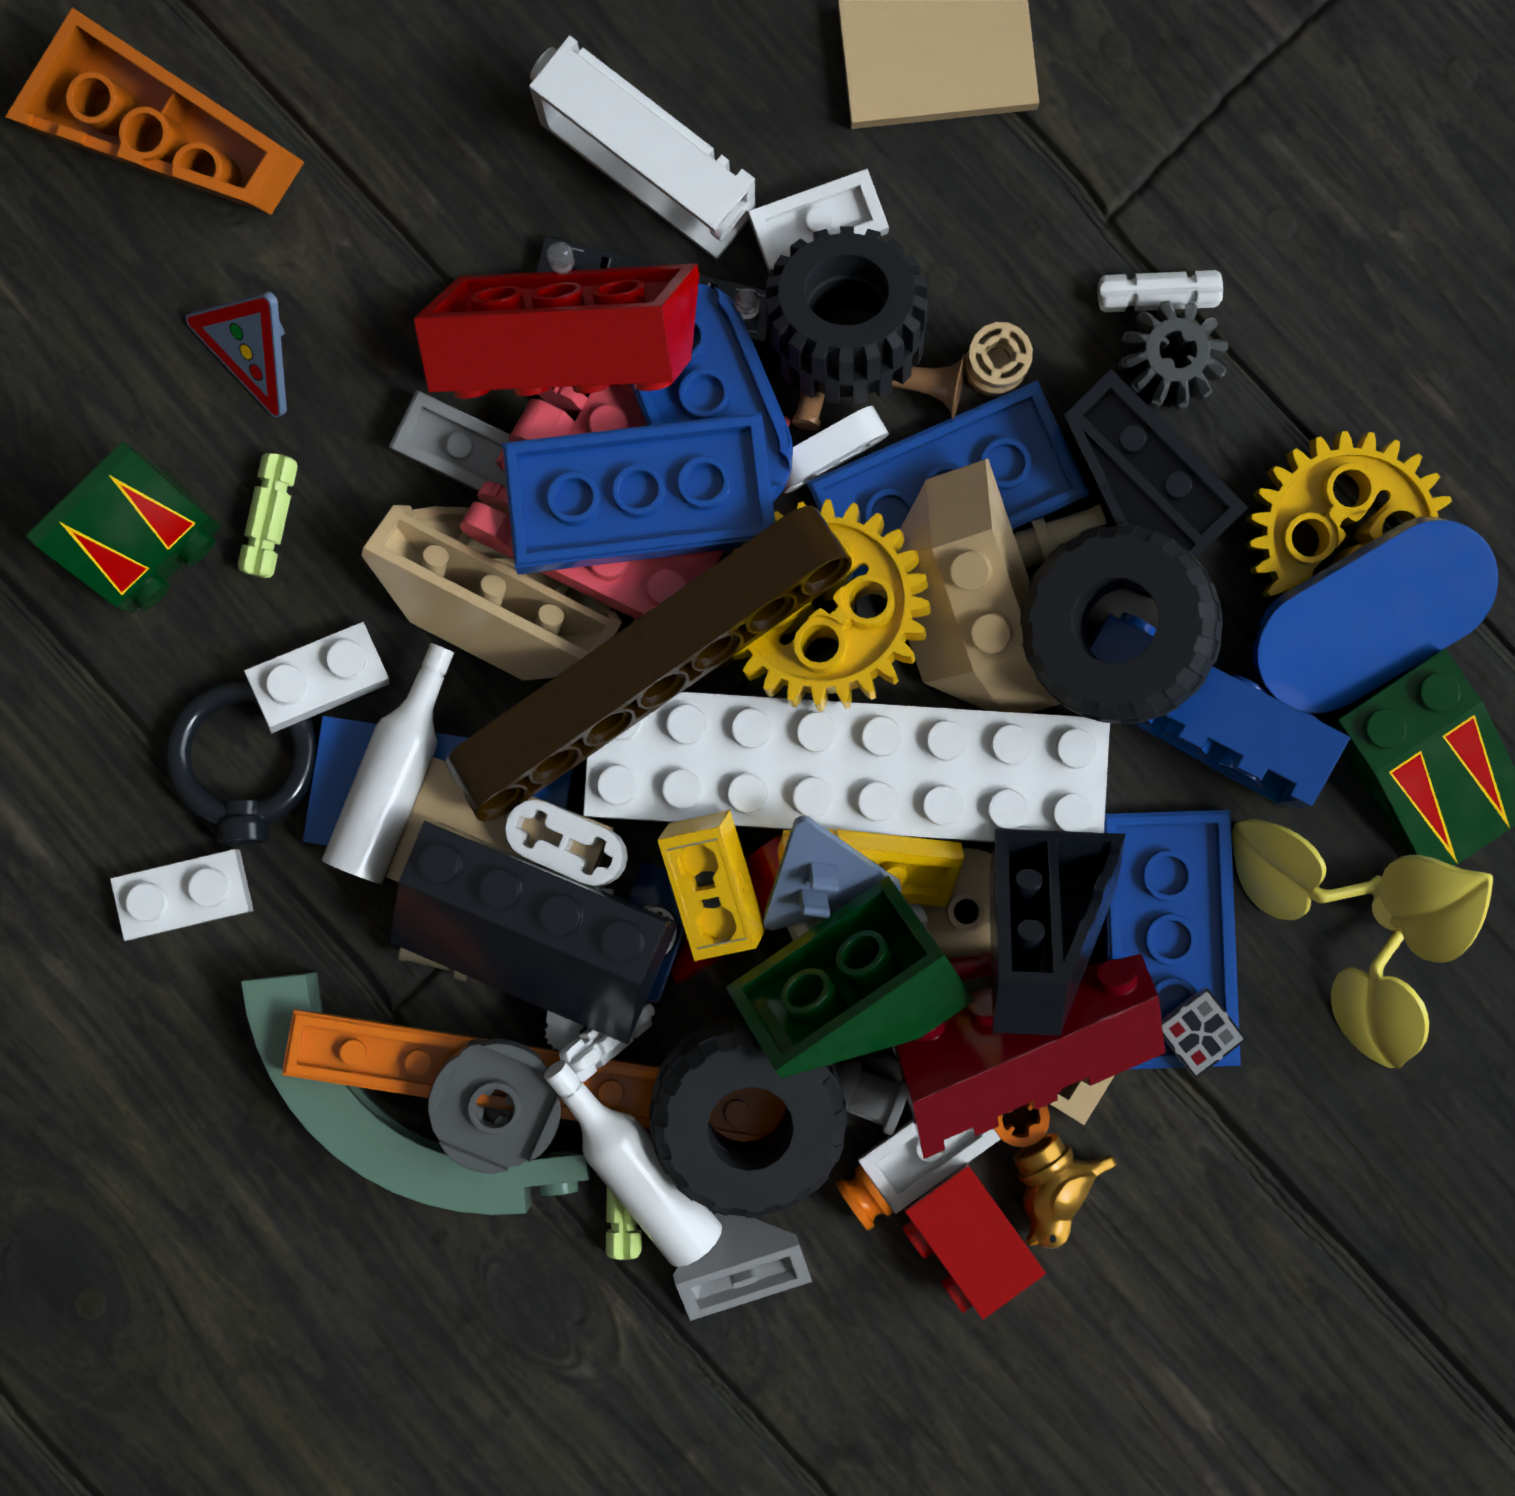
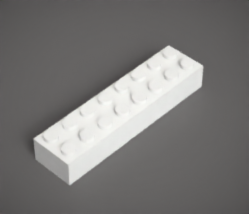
[583,692,1110,843]

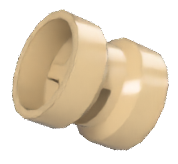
[965,322,1033,397]

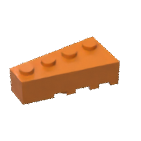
[5,7,304,215]

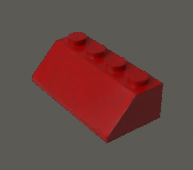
[414,263,699,399]

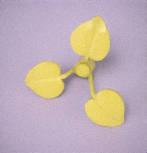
[1232,819,1493,1069]

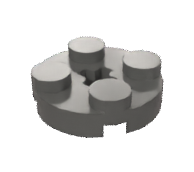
[428,1038,561,1174]

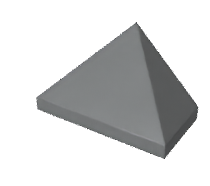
[673,1213,812,1321]

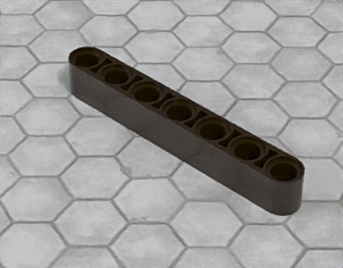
[445,506,852,821]

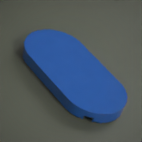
[630,284,793,502]
[1252,517,1498,713]

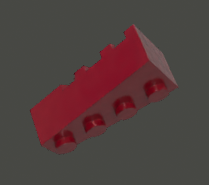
[894,954,1165,1159]

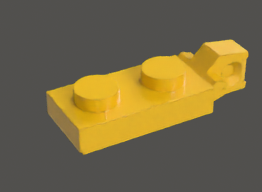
[777,829,965,907]

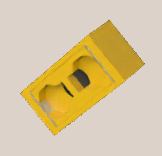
[657,810,766,961]

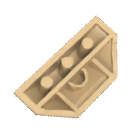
[897,458,1061,713]
[361,505,622,681]

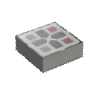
[1161,987,1247,1079]

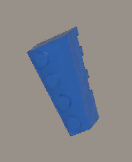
[1088,612,1351,810]

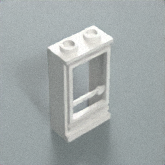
[529,35,755,261]

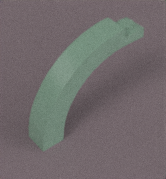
[241,972,592,1215]

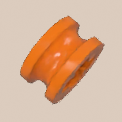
[994,1103,1050,1147]
[835,1165,894,1231]

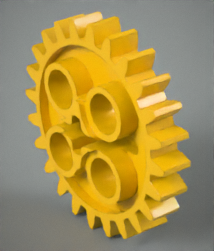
[1245,431,1452,597]
[732,499,931,711]

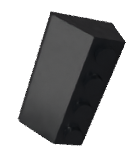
[390,820,678,1044]

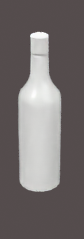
[322,643,454,884]
[544,1060,722,1267]

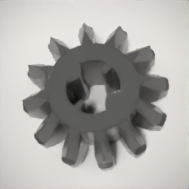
[1118,301,1228,411]

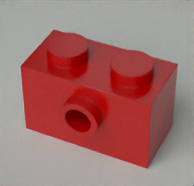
[902,1164,1047,1320]

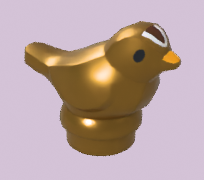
[1013,1133,1117,1249]

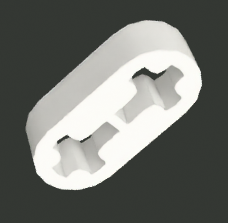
[783,406,889,493]
[505,800,628,886]

